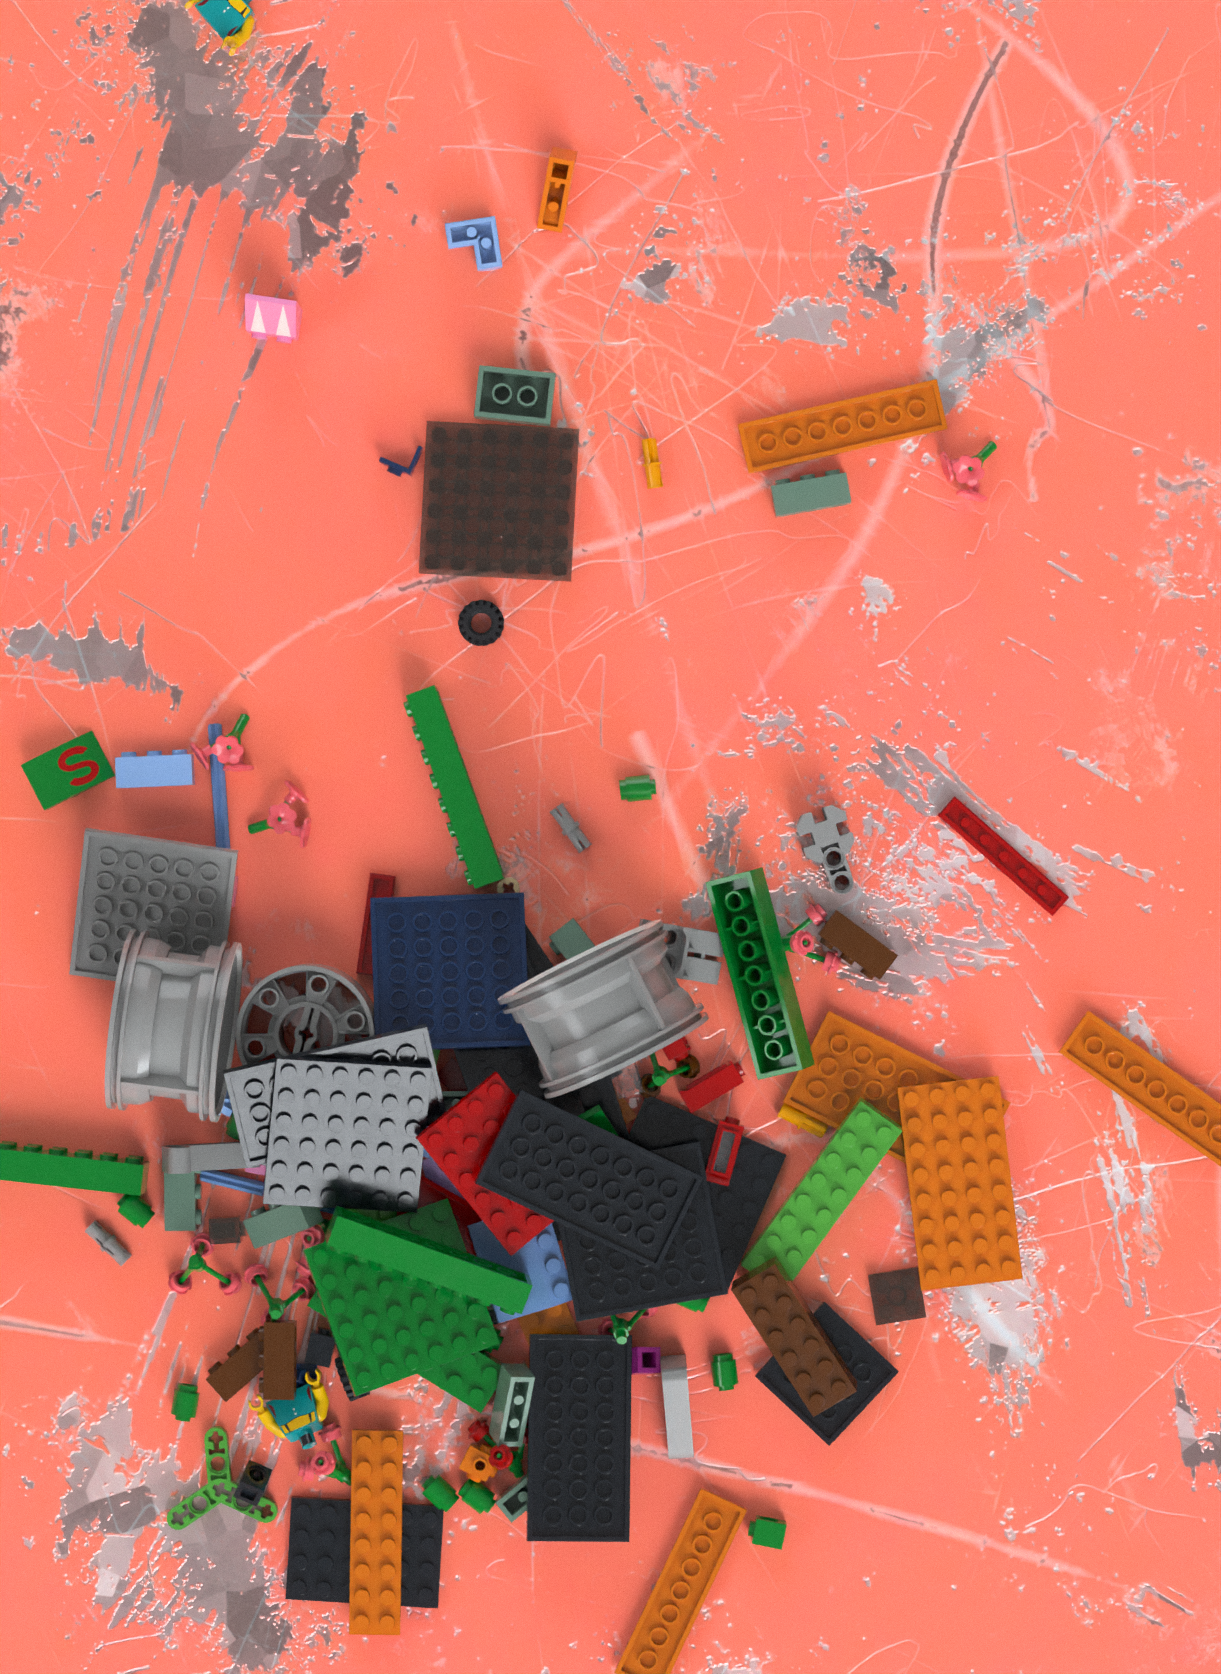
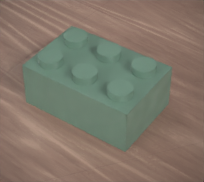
[474,365,556,427]

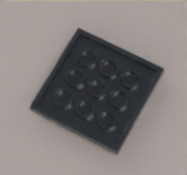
[755,1301,899,1446]

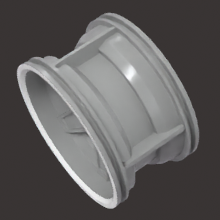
[497,919,709,1098]
[104,929,243,1123]

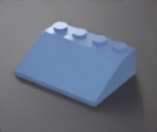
[467,1221,572,1323]

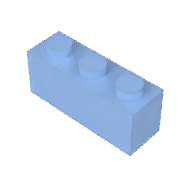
[115,749,195,788]

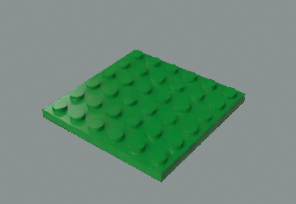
[302,1198,500,1397]

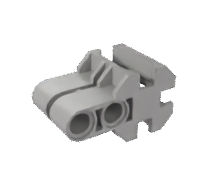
[795,805,855,894]
[639,918,724,985]

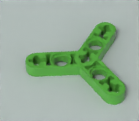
[167,1426,278,1530]

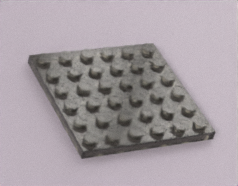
[419,421,579,582]

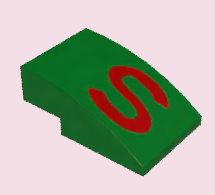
[21,731,116,811]

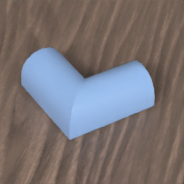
[445,216,503,271]

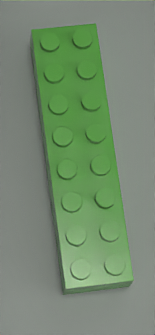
[741,1097,902,1281]

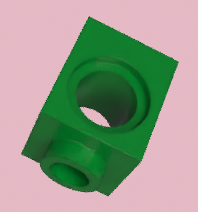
[747,1515,787,1550]

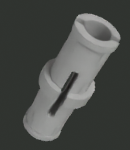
[549,803,592,853]
[84,1220,132,1266]

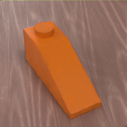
[537,147,578,233]

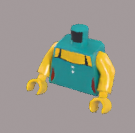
[184,0,255,56]
[248,1368,329,1449]

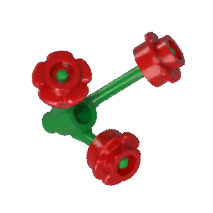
[467,1419,528,1478]

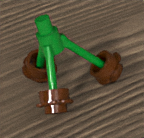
[637,1052,700,1098]

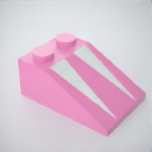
[245,293,303,344]

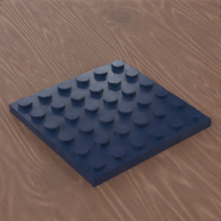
[370,892,530,1050]

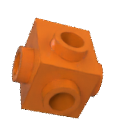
[459,1442,498,1483]

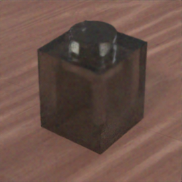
[208,1215,247,1245]

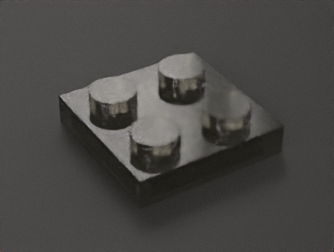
[867,1266,926,1326]

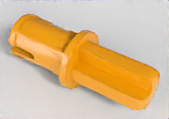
[642,438,663,489]
[777,1103,828,1138]

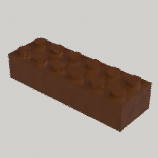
[731,1256,857,1417]

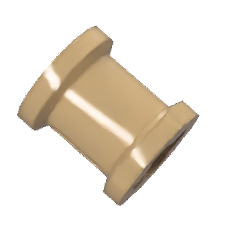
[497,877,520,893]

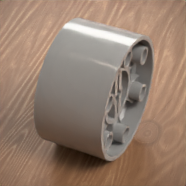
[235,963,375,1065]

